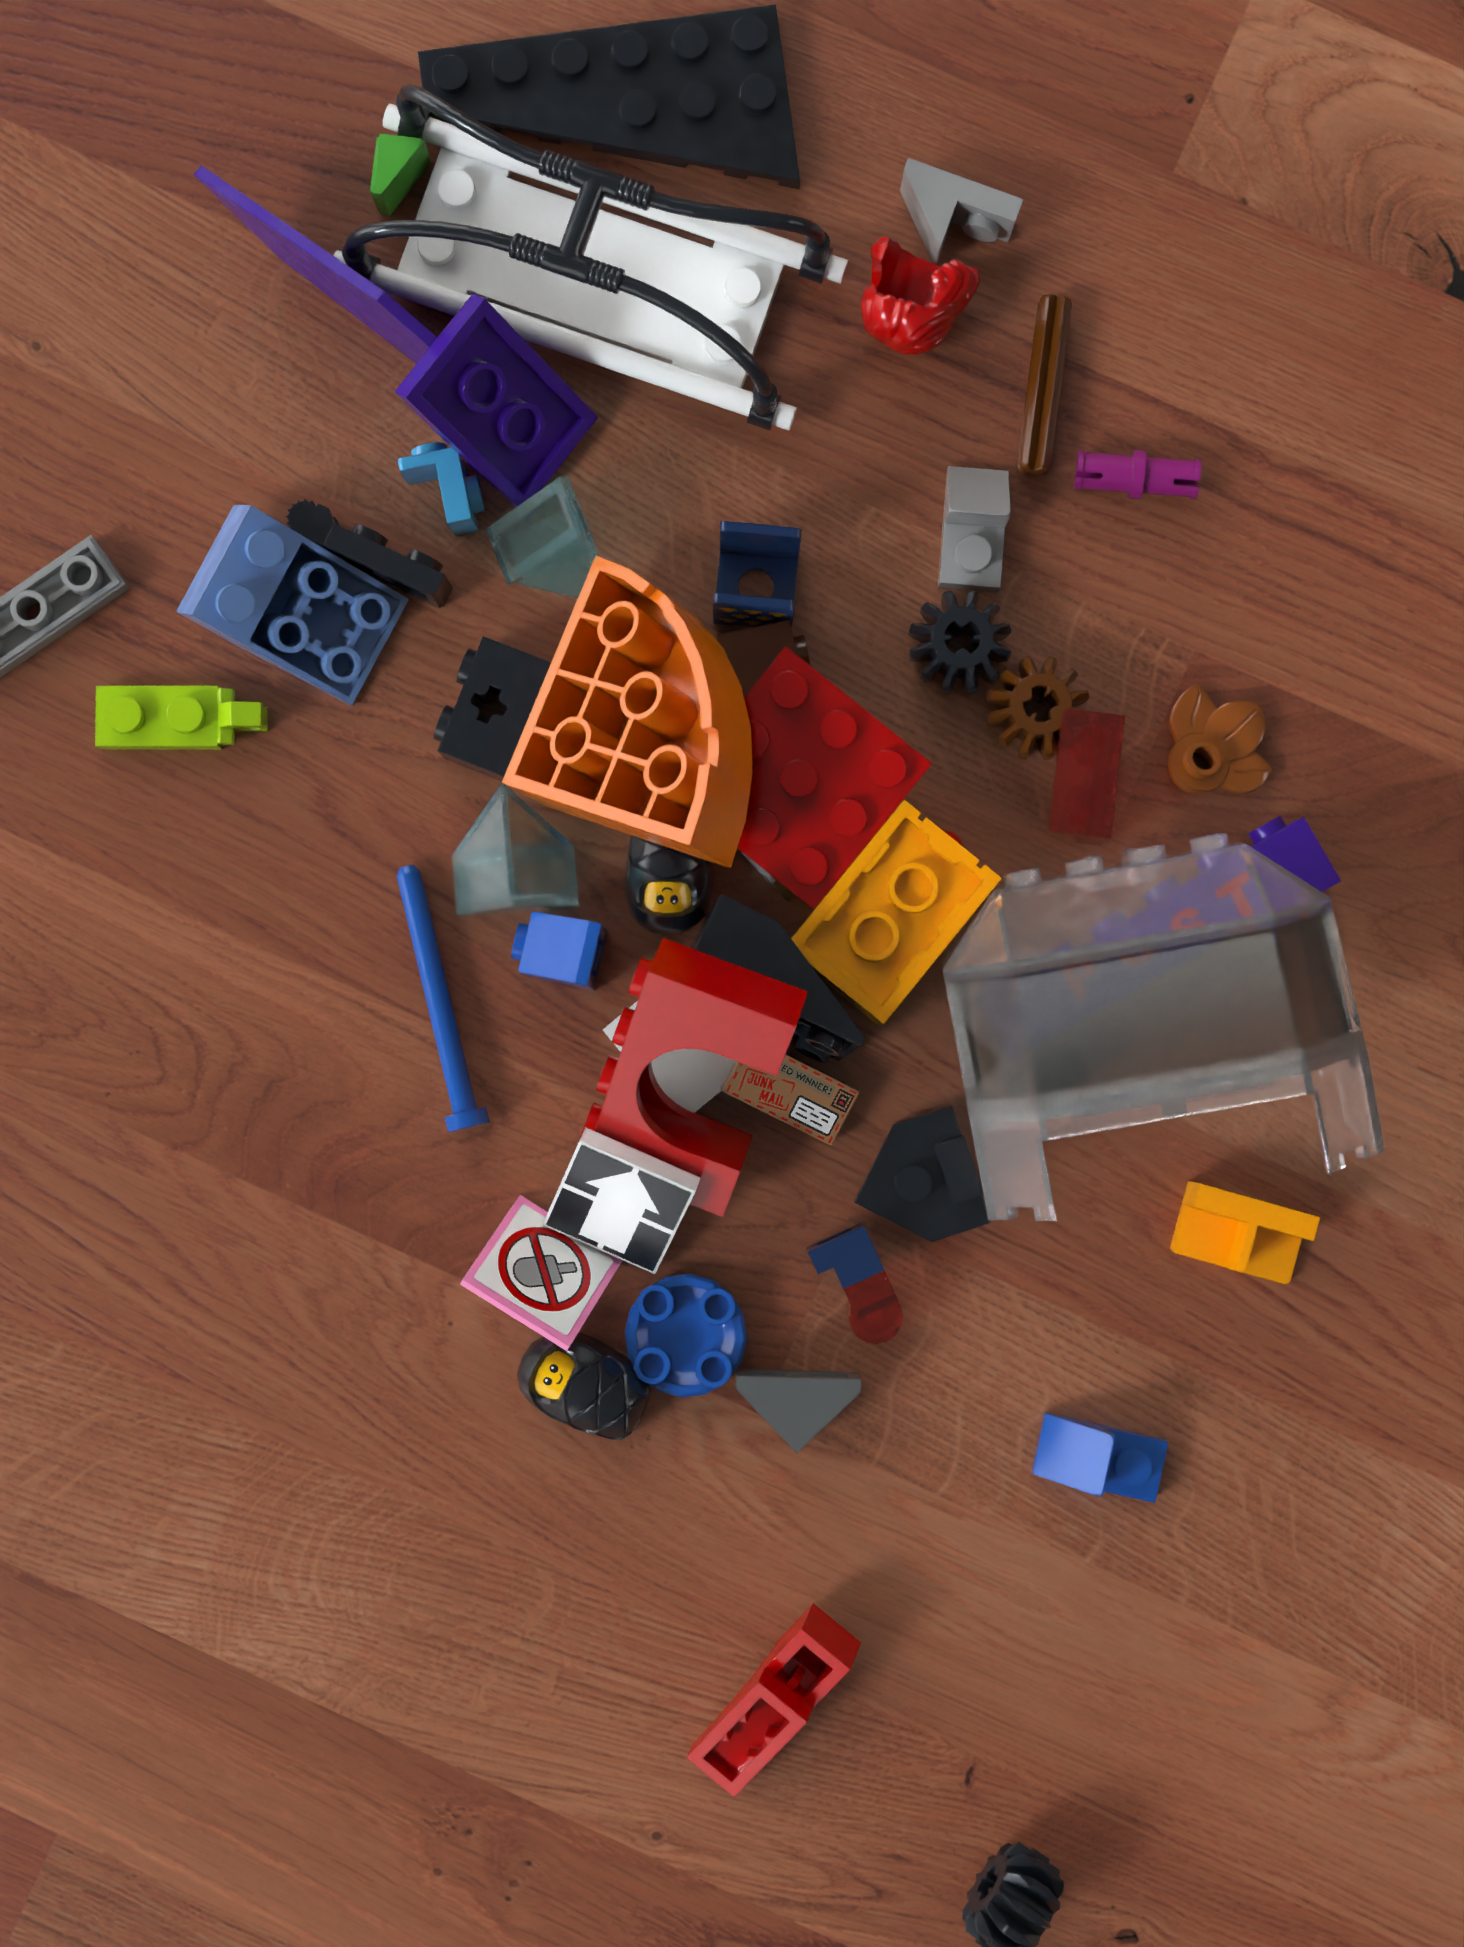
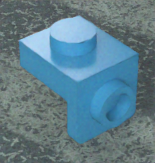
[398,442,485,537]

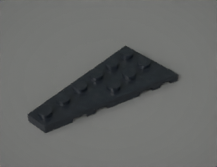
[417,4,800,189]

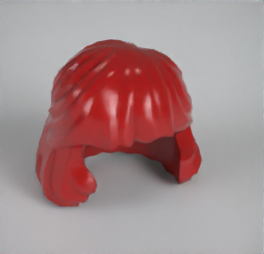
[861,237,981,355]

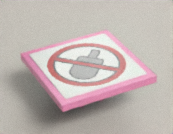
[460,1195,623,1351]

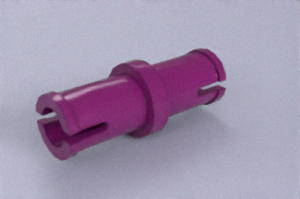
[1074,450,1201,499]

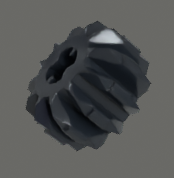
[908,591,1011,695]
[962,1842,1064,1947]

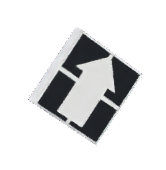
[543,1127,700,1274]

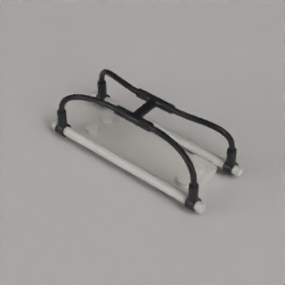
[333,84,848,431]

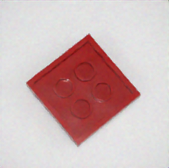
[737,646,932,910]

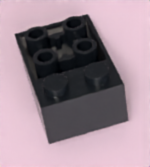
[691,894,865,1063]

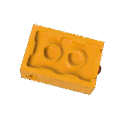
[791,800,1002,1026]

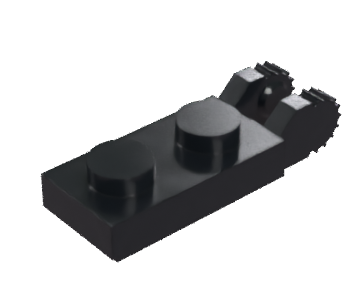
[286,499,453,608]

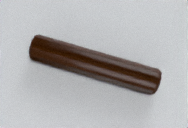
[1017,294,1072,475]

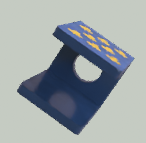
[713,521,802,629]

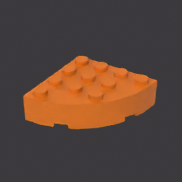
[502,556,753,868]

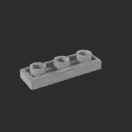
[0,535,130,678]

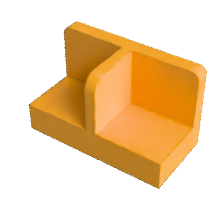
[1170,1181,1320,1284]

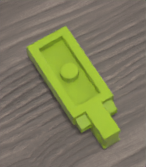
[95,686,268,750]

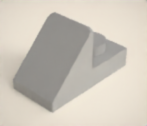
[900,158,1023,264]
[938,466,1011,593]

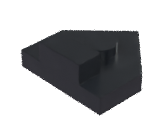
[853,1106,990,1242]

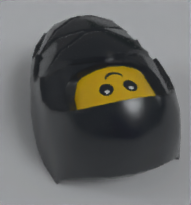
[625,835,713,935]
[517,1332,651,1440]

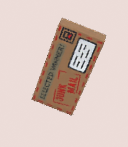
[720,1053,859,1146]

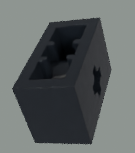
[434,636,551,781]

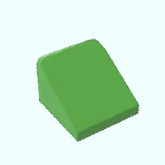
[370,134,431,216]

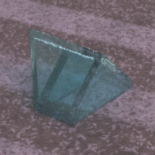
[486,476,599,598]
[452,782,579,916]

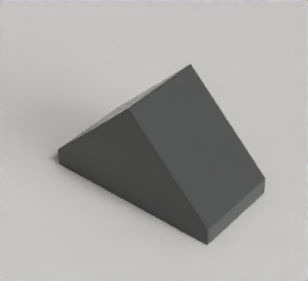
[736,1369,861,1453]

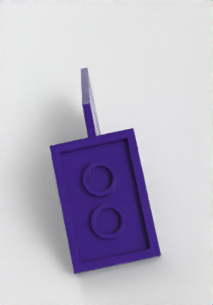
[194,165,598,512]

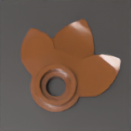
[1168,685,1273,795]

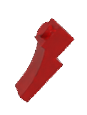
[686,1603,861,1797]

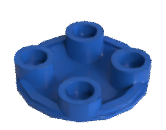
[624,1273,747,1398]

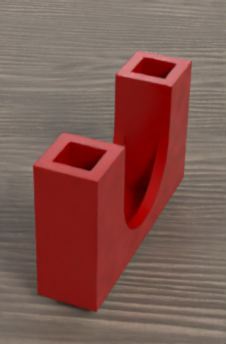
[580,938,808,1217]

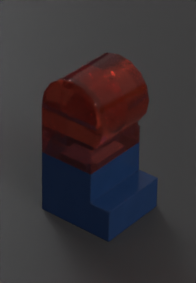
[806,1223,903,1344]

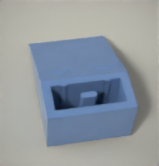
[176,505,409,705]

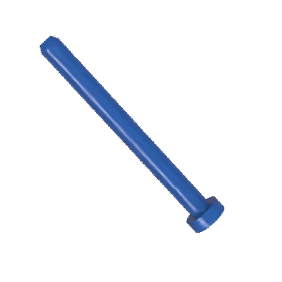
[397,865,490,1133]

